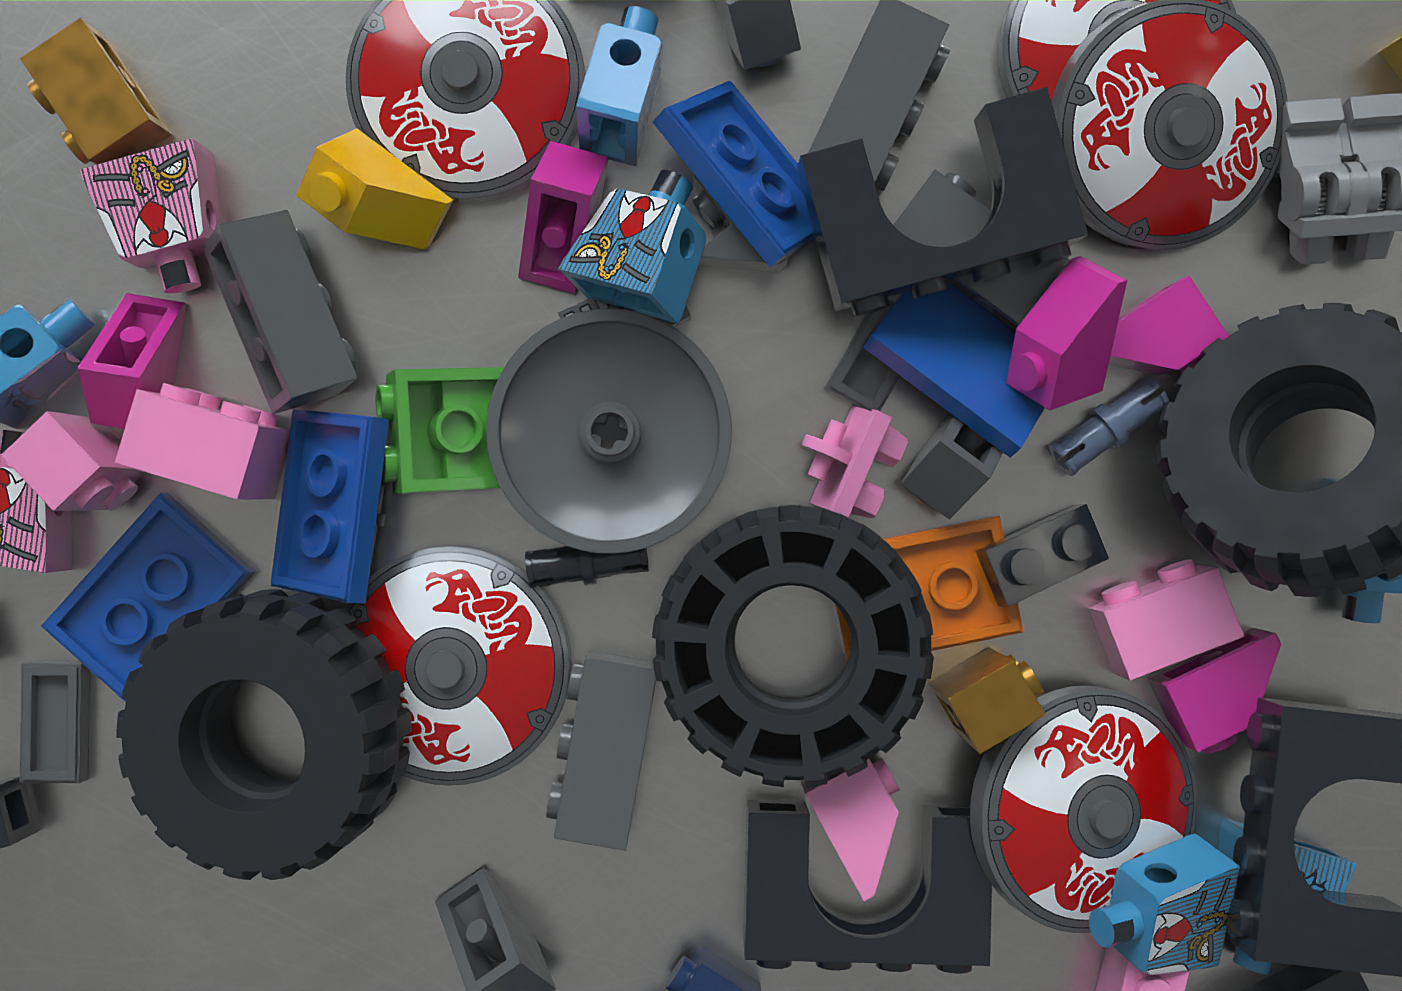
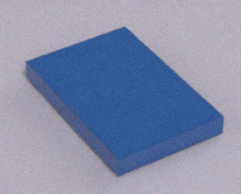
[652,81,816,268]
[863,283,1045,458]
[271,409,389,603]
[41,493,255,702]

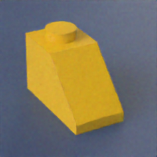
[296,128,453,249]

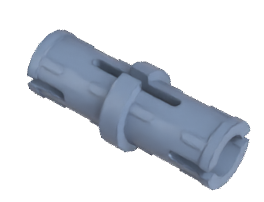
[1049,376,1170,476]

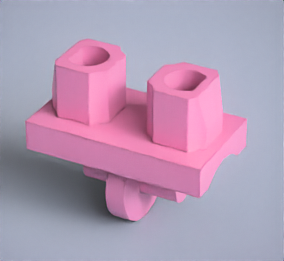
[801,406,908,518]

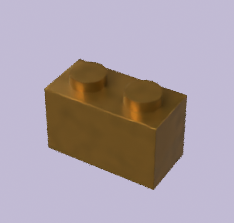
[20,17,171,165]
[928,647,1046,754]

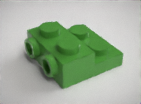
[375,367,504,495]

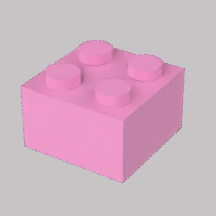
[114,383,290,500]

